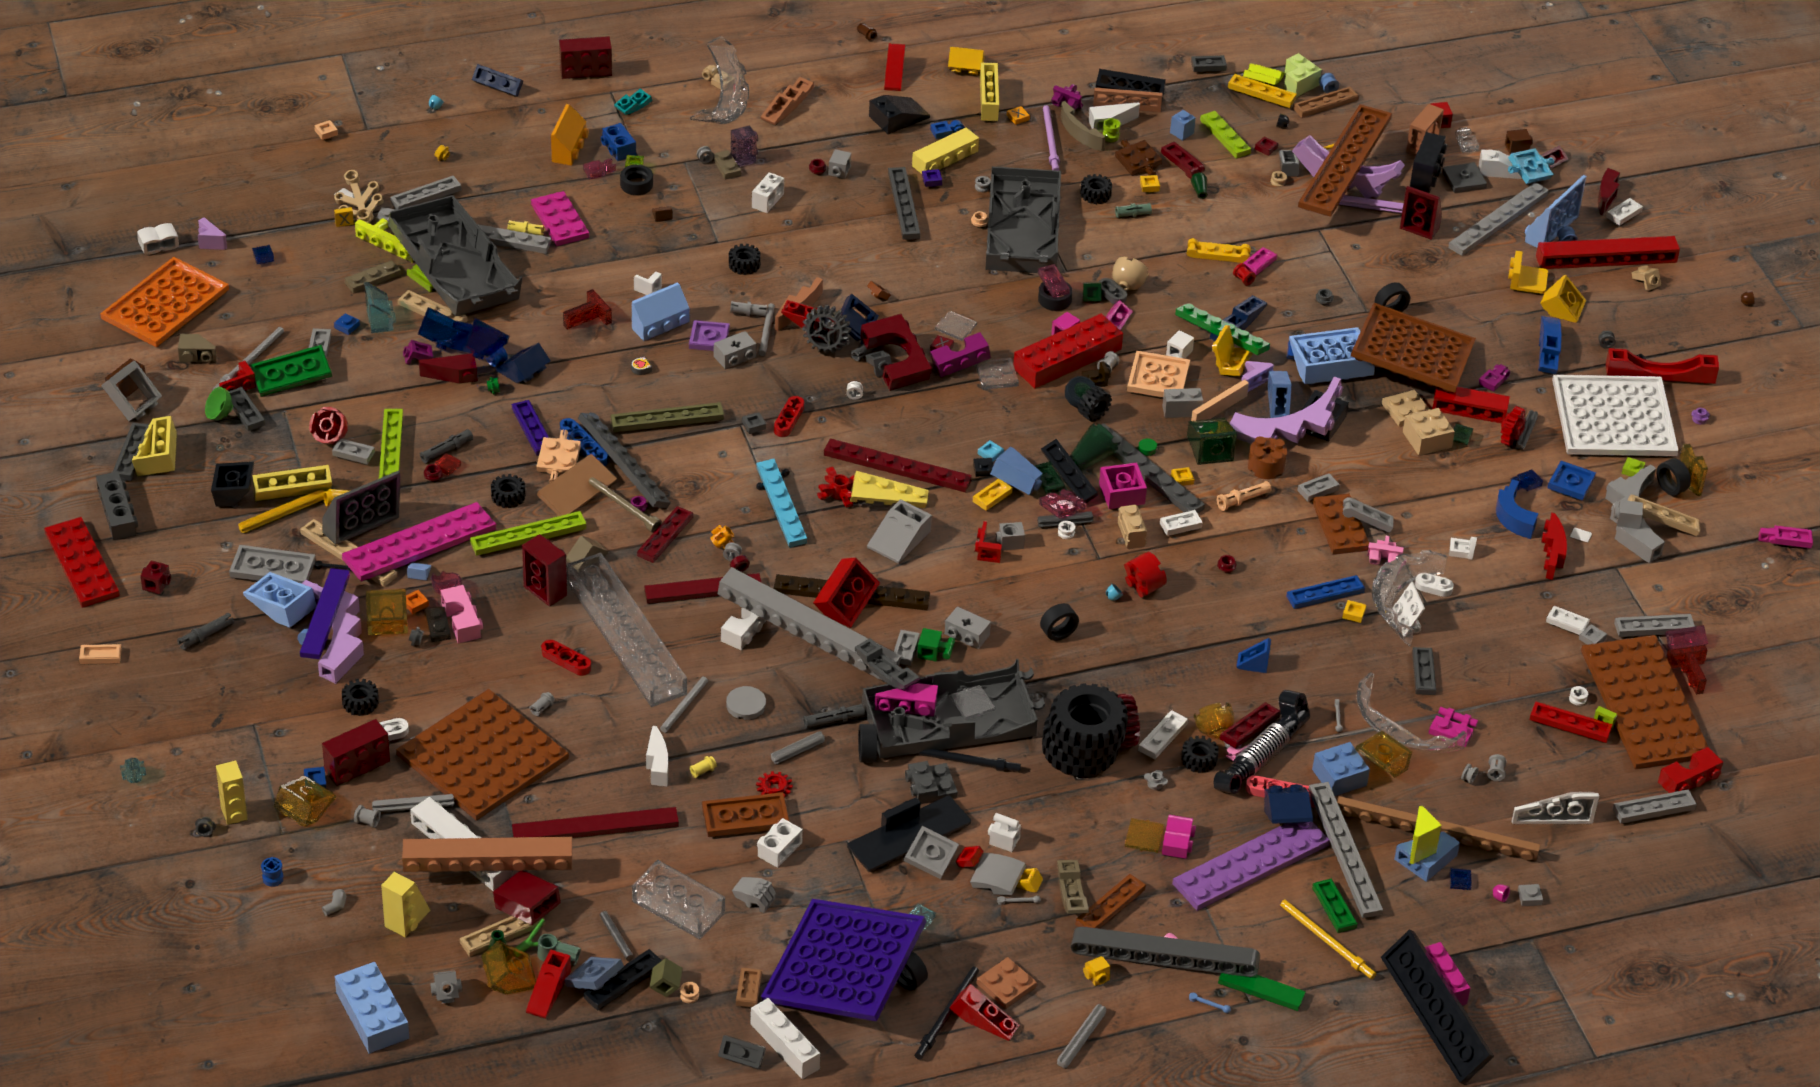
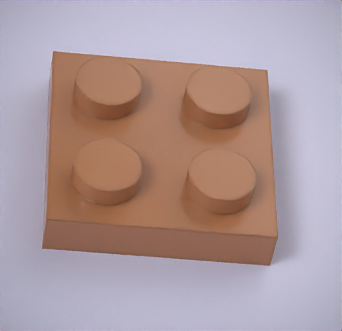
[976,957,1037,1009]

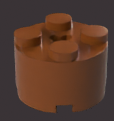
[1248,436,1287,479]

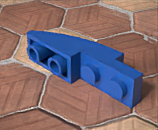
[1538,316,1561,374]

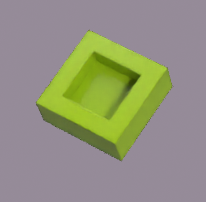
[1621,457,1646,477]
[1594,706,1617,731]

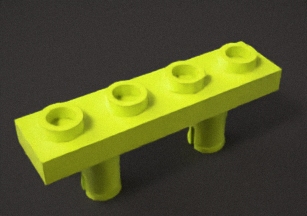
[355,218,414,263]

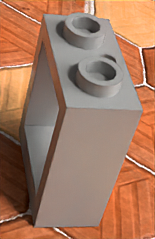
[101,360,162,421]

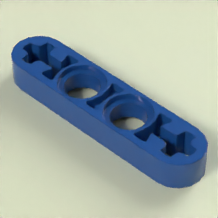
[560,418,608,466]

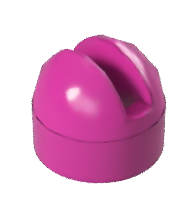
[1493,884,1510,902]

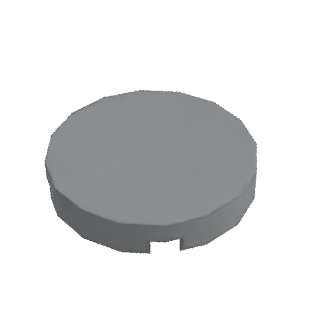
[726,686,766,720]

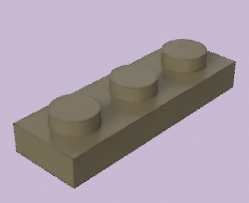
[344,260,401,294]

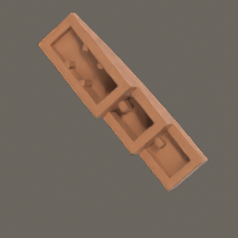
[761,77,815,125]
[775,277,823,331]

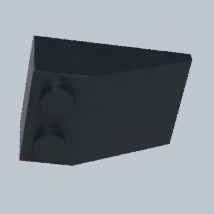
[869,95,930,134]

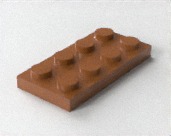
[1313,493,1369,555]
[702,792,789,837]

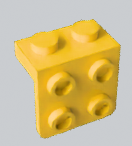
[1508,251,1548,294]
[1212,325,1253,376]

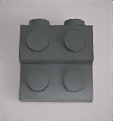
[905,761,958,804]

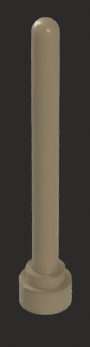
[589,477,662,533]

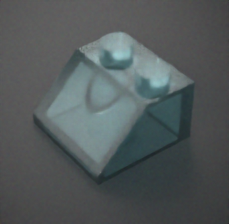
[364,282,396,333]

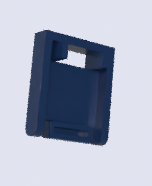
[841,293,879,345]

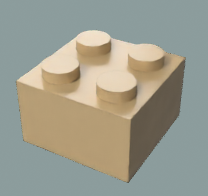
[1403,408,1455,456]

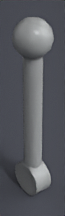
[1335,699,1343,732]
[997,895,1041,905]

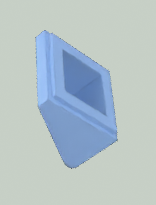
[407,562,431,580]

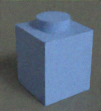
[1170,110,1196,141]

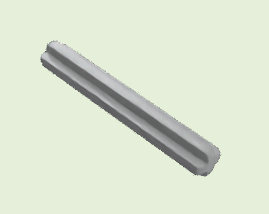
[372,794,454,812]
[1057,1004,1106,1068]

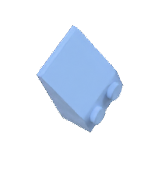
[243,572,317,628]

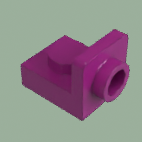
[403,340,433,365]

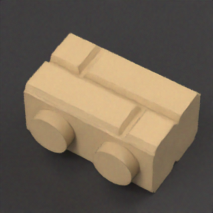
[1118,505,1147,549]

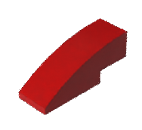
[884,43,905,91]

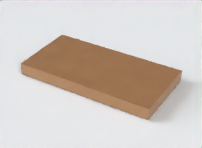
[537,454,617,516]

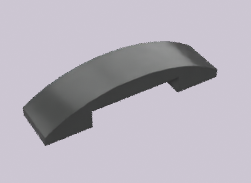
[855,638,920,689]

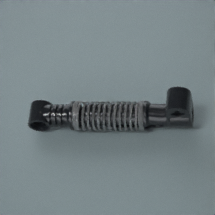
[1213,690,1310,794]

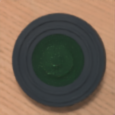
[1065,376,1096,408]

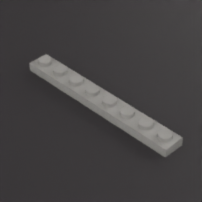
[1448,182,1549,256]
[1308,782,1383,918]

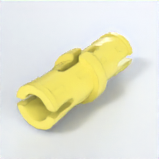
[507,220,545,236]

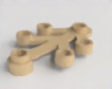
[334,170,384,223]

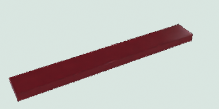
[512,807,679,838]

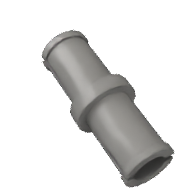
[730,301,767,317]

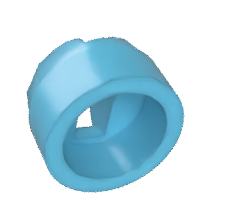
[429,95,444,110]
[1106,584,1123,601]

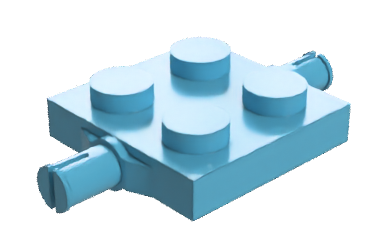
[1508,149,1554,184]

